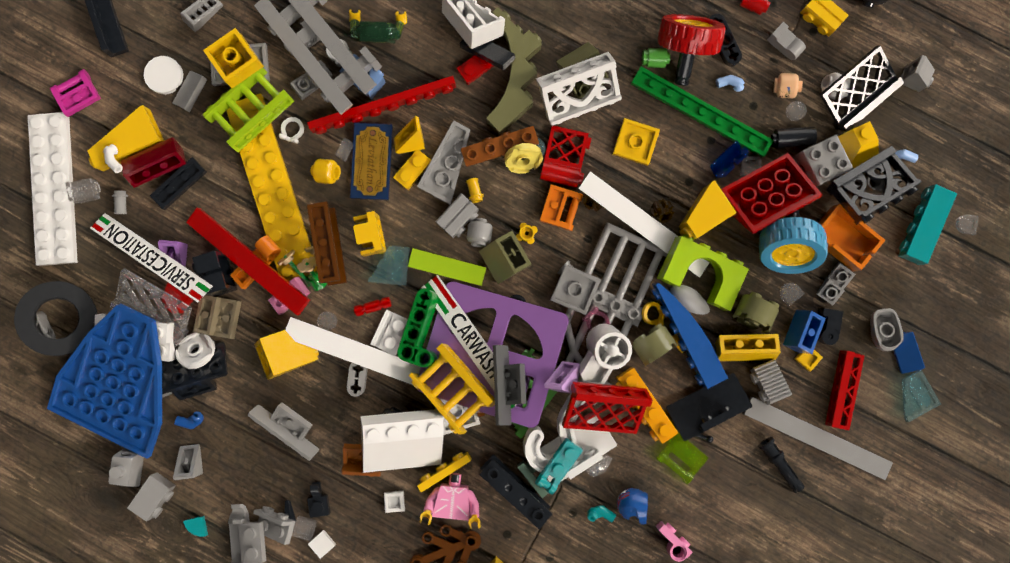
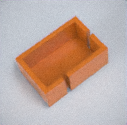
[819,203,885,272]

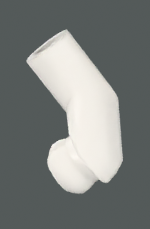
[103,144,123,173]

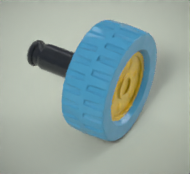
[759,210,828,274]

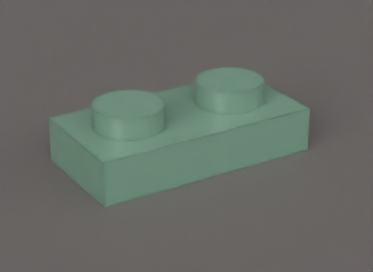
[517,460,548,498]

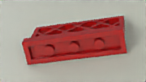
[562,382,653,434]

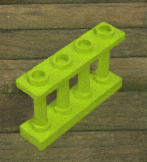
[203,68,294,152]

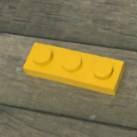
[417,452,472,492]

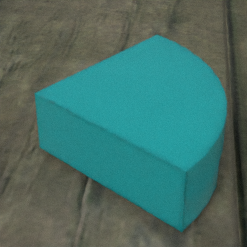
[183,516,208,537]

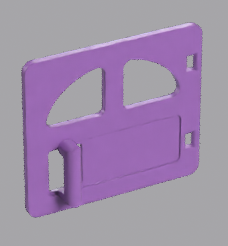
[417,282,569,428]

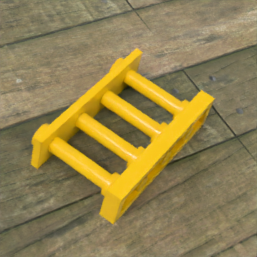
[409,343,495,434]

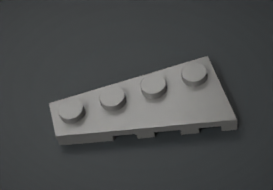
[417,121,470,205]

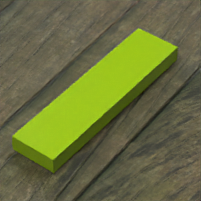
[408,248,486,286]

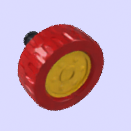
[658,14,726,86]

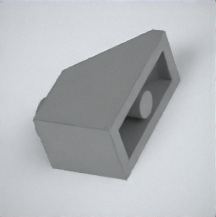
[901,55,935,92]

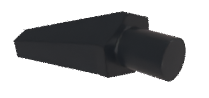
[284,500,296,533]

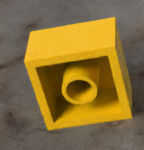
[203,28,264,88]

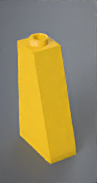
[88,105,164,172]

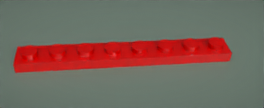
[307,76,456,134]

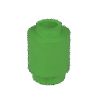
[642,48,670,68]

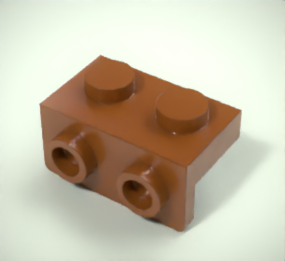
[341,443,381,477]

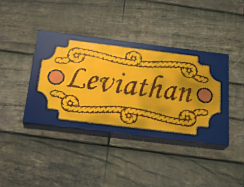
[350,123,393,201]

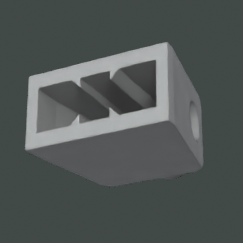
[108,448,144,487]

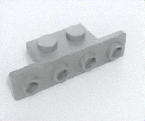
[248,402,319,461]

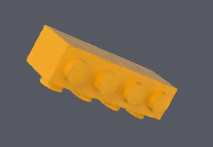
[615,367,678,444]

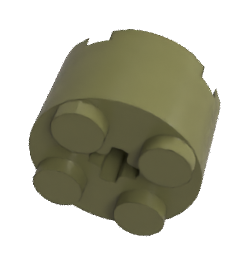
[733,292,780,333]
[632,323,678,366]

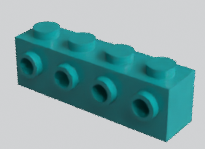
[898,184,957,265]

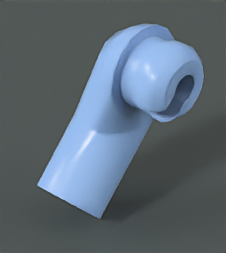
[715,75,744,92]
[895,149,918,163]

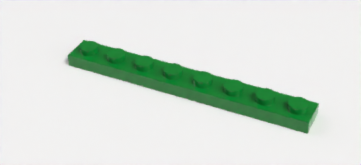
[631,66,773,158]

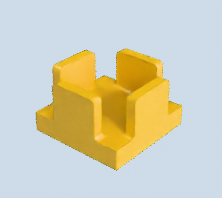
[353,211,387,257]

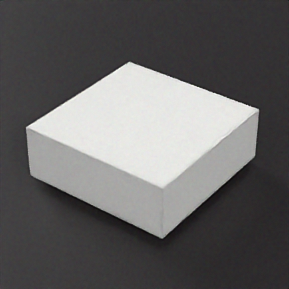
[384,491,405,513]
[308,530,336,559]

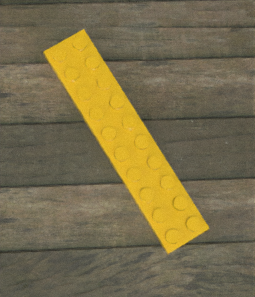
[226,93,317,281]

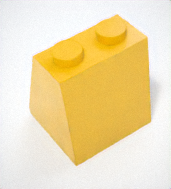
[679,180,736,240]
[254,330,319,380]

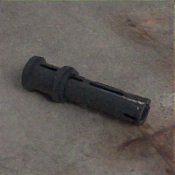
[758,437,805,493]

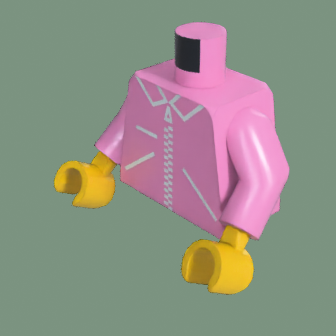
[420,473,481,529]

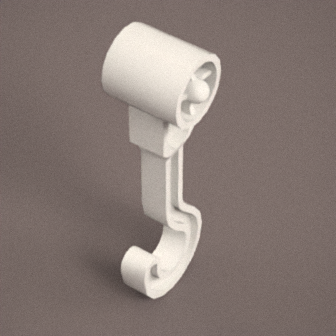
[523,324,632,472]

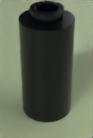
[770,127,817,148]

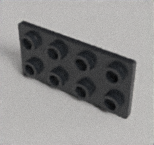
[162,342,228,400]
[666,373,752,441]

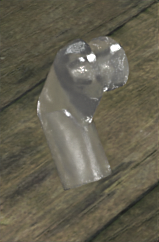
[586,454,613,477]

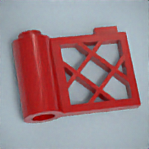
[540,125,592,187]

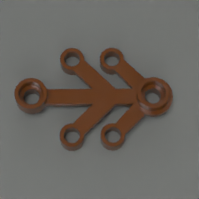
[409,524,481,563]

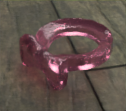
[582,306,610,331]

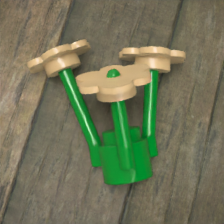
[277,246,327,291]

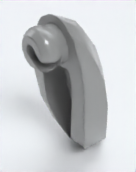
[670,285,710,315]

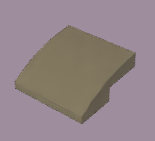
[193,295,242,339]

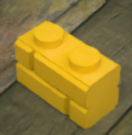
[800,0,848,37]

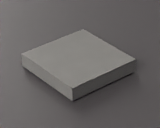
[550,264,601,315]

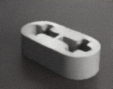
[347,363,368,397]

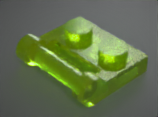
[657,432,709,485]

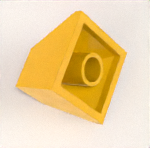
[838,121,879,175]

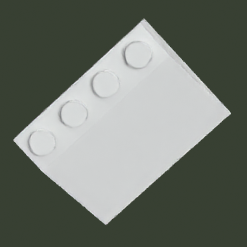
[361,409,443,473]

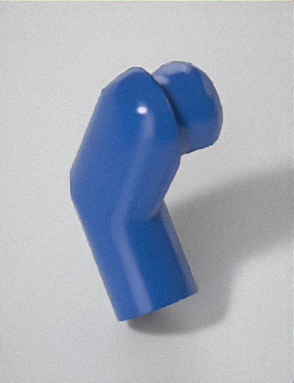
[174,411,204,429]

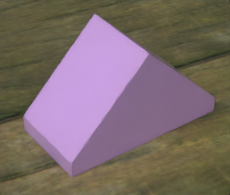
[544,361,580,394]

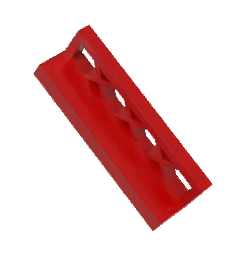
[825,350,865,430]

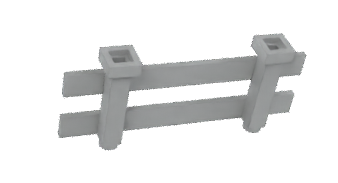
[254,0,382,115]

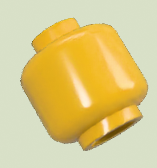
[310,159,341,184]

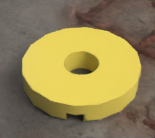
[504,143,543,174]

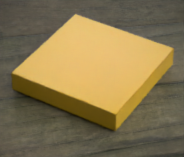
[612,118,660,166]

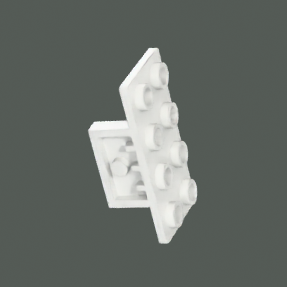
[540,416,617,482]

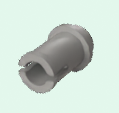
[112,191,128,214]

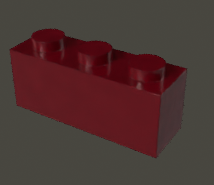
[121,137,186,188]

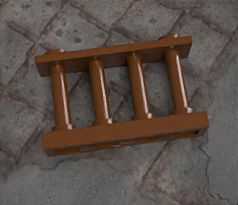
[307,201,347,286]

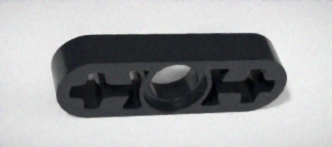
[709,14,742,67]

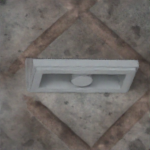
[172,71,207,113]

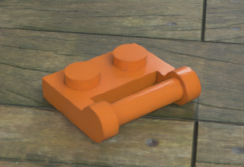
[540,184,583,231]

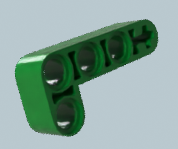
[397,288,438,368]

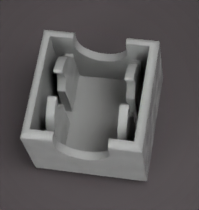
[793,134,854,187]

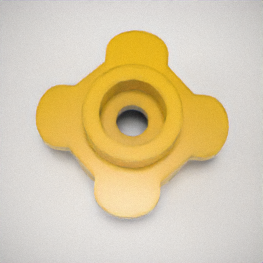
[516,223,538,244]

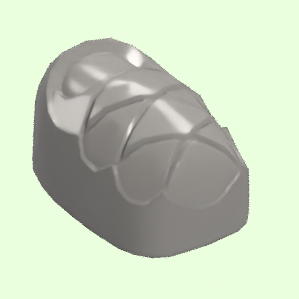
[870,308,903,351]

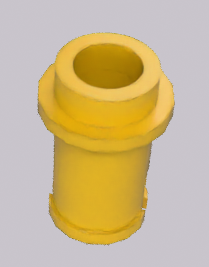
[466,178,484,203]

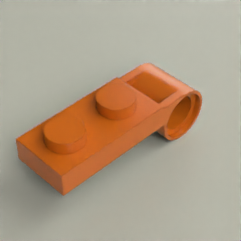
[230,235,281,289]

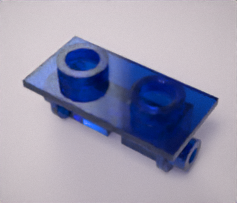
[710,140,749,179]

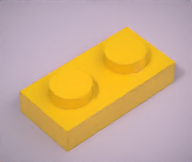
[393,150,431,190]

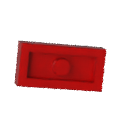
[457,55,494,85]

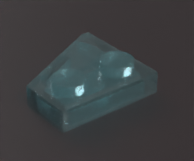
[368,246,410,286]
[902,370,941,422]

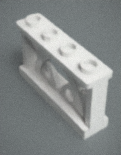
[536,52,622,125]

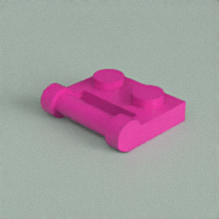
[50,69,101,117]

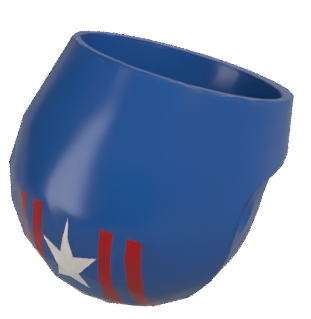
[617,488,648,525]

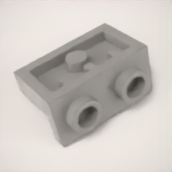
[253,506,296,545]

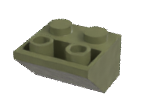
[556,42,608,99]
[479,231,531,284]

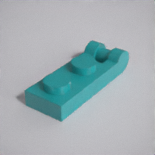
[535,438,583,495]

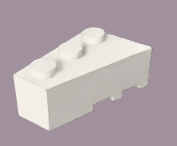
[442,0,505,49]

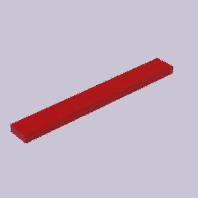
[186,207,310,315]

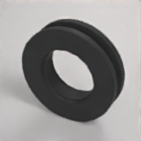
[14,281,98,356]

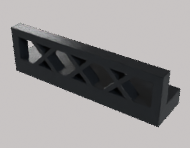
[85,0,129,58]

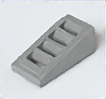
[180,0,223,32]

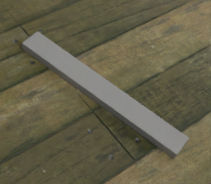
[743,396,893,480]

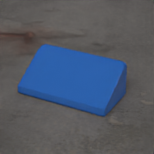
[893,332,925,374]

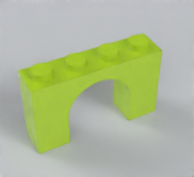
[657,235,749,311]

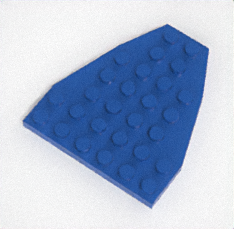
[47,304,162,459]

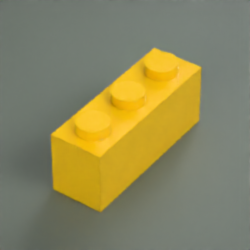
[715,334,781,361]

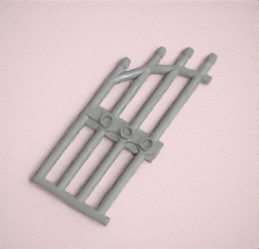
[565,222,667,405]

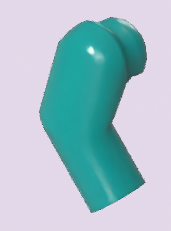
[587,505,616,523]

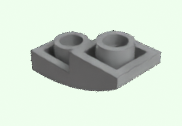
[290,60,332,100]
[817,262,856,306]

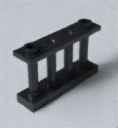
[479,454,553,529]

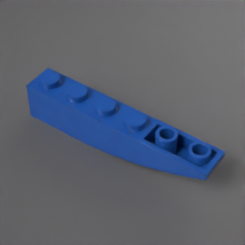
[652,282,728,389]

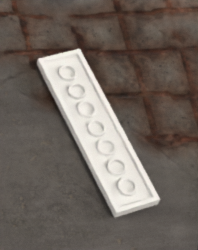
[28,112,78,266]

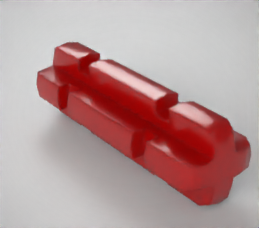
[354,297,392,316]

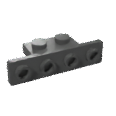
[493,345,526,426]

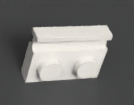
[370,310,408,356]

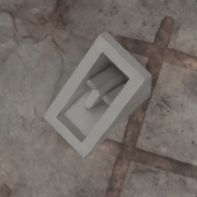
[173,444,203,480]

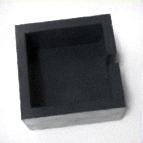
[192,251,237,297]

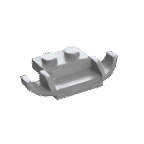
[228,504,266,563]

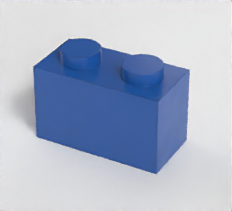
[783,310,826,354]

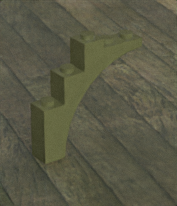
[486,7,542,136]

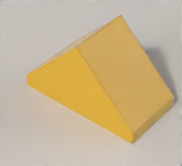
[394,116,425,154]

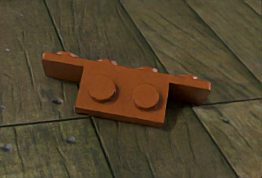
[461,126,539,167]

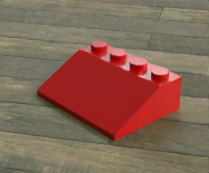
[721,153,822,234]

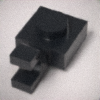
[307,481,331,518]

